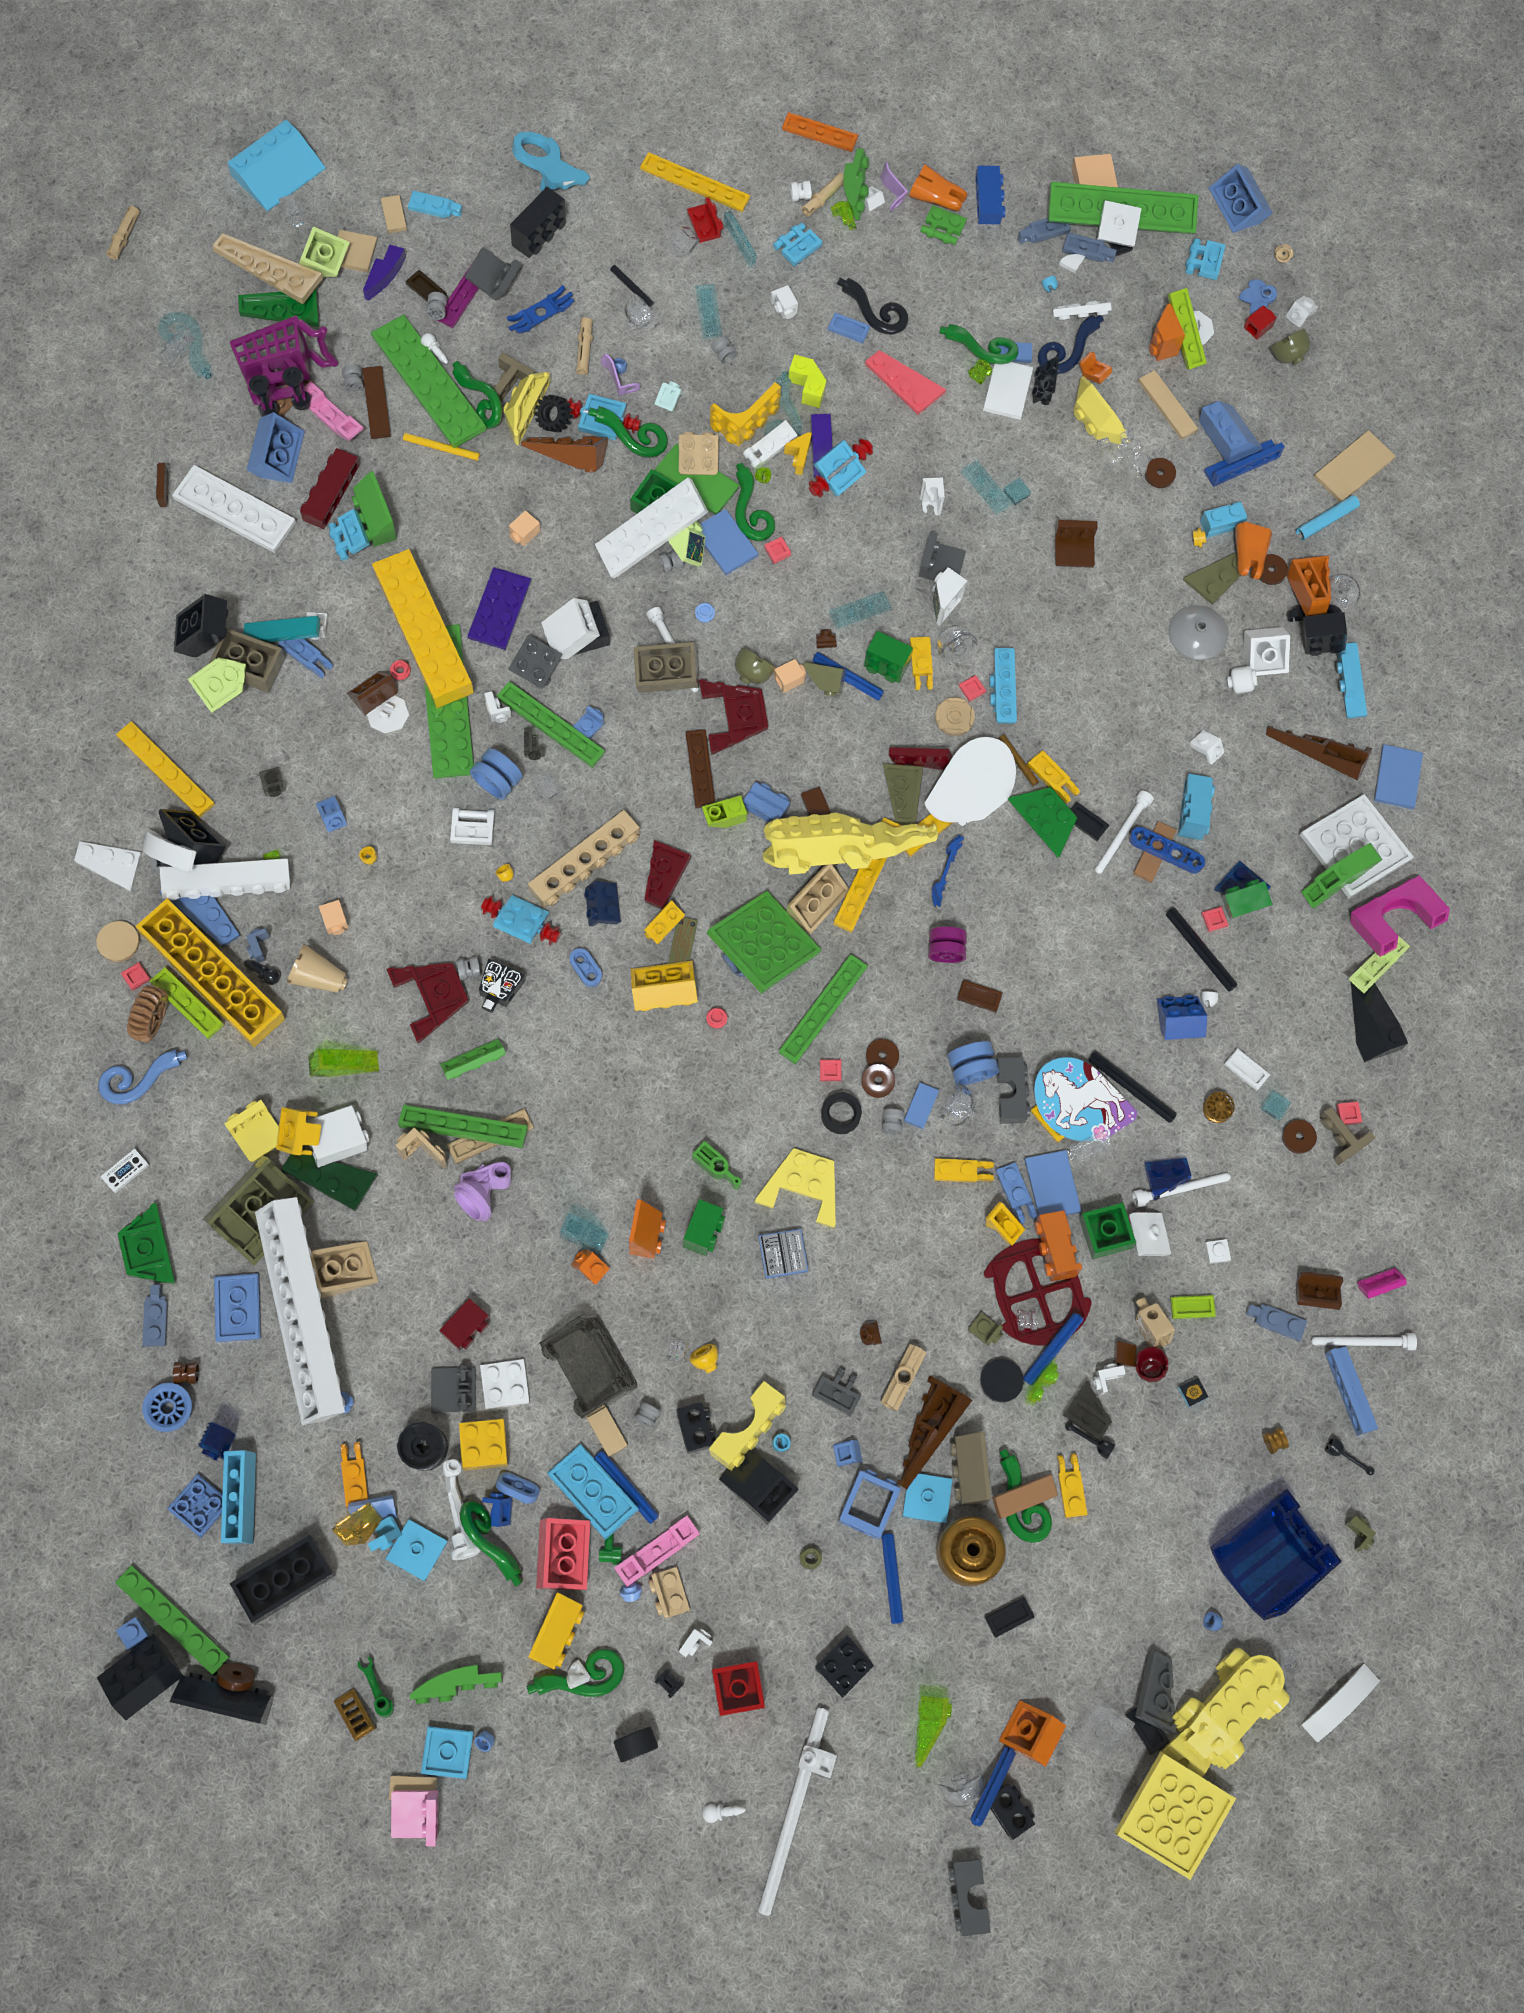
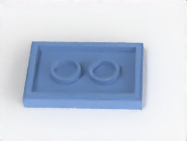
[700,509,759,576]
[1374,744,1423,809]
[1024,1150,1081,1216]
[214,1273,261,1343]

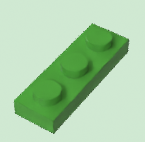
[440,1039,506,1080]

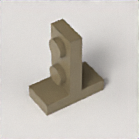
[493,352,535,402]
[1320,1107,1376,1166]

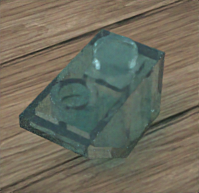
[560,1213,609,1254]

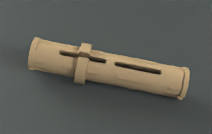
[801,172,844,217]
[106,206,140,260]
[576,317,593,375]

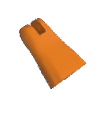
[909,164,968,211]
[1235,522,1272,580]

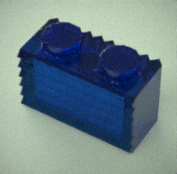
[198,1422,236,1461]

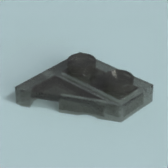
[1063,1380,1112,1441]

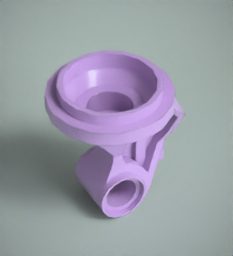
[454,1162,511,1221]

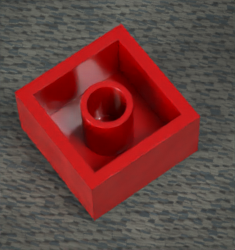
[711,1661,765,1717]

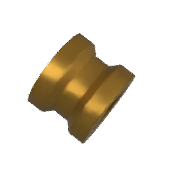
[1263,1427,1289,1454]

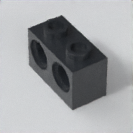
[676,1402,716,1454]
[990,1784,1035,1840]

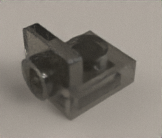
[524,727,545,760]
[259,767,286,797]

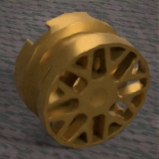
[1203,1091,1235,1124]

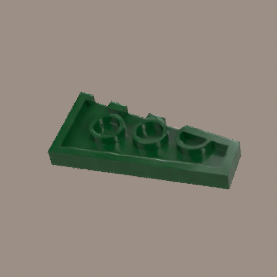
[281,1154,378,1212]

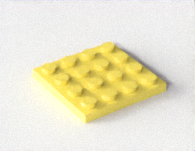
[1114,1751,1236,1880]

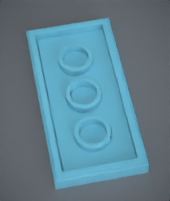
[547,1444,639,1540]

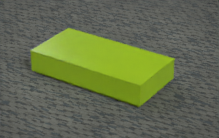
[1170,1295,1216,1319]

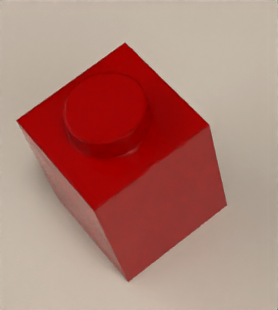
[1244,305,1277,340]

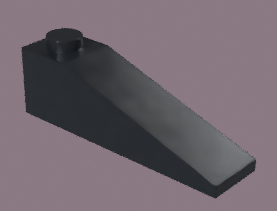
[1350,981,1408,1062]

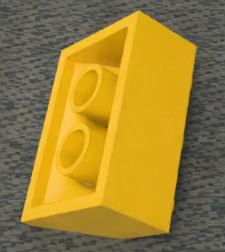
[631,961,698,1011]
[528,1593,585,1670]

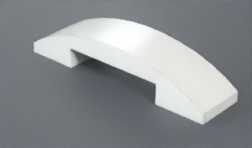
[142,829,196,872]
[1302,1664,1380,1742]

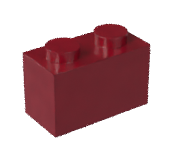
[439,1298,490,1351]

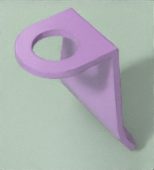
[880,162,908,211]
[601,354,640,396]

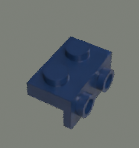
[584,881,621,926]

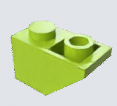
[702,795,747,828]

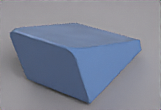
[833,1440,863,1467]

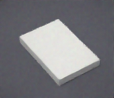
[983,362,1033,420]

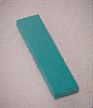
[243,616,321,642]

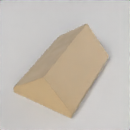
[786,864,849,934]

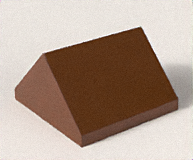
[346,671,398,715]

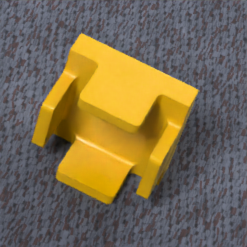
[276,1107,321,1155]

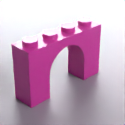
[1350,875,1450,957]

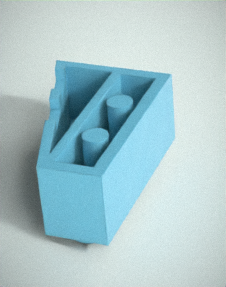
[1178,774,1215,840]

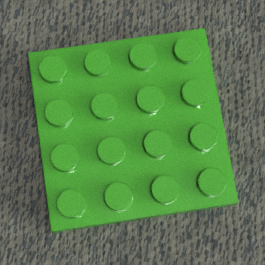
[707,891,821,994]

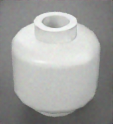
[1227,666,1258,694]

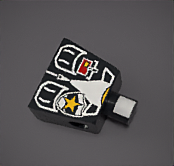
[479,959,526,1013]

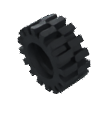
[534,395,572,432]

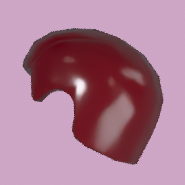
[1135,1347,1168,1383]

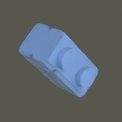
[743,782,791,823]

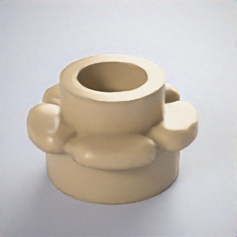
[1275,244,1293,263]

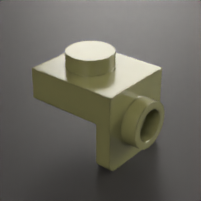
[1345,1516,1376,1552]

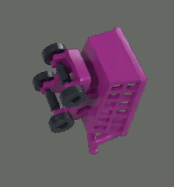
[230,315,338,417]

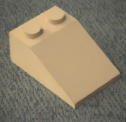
[310,1241,378,1299]

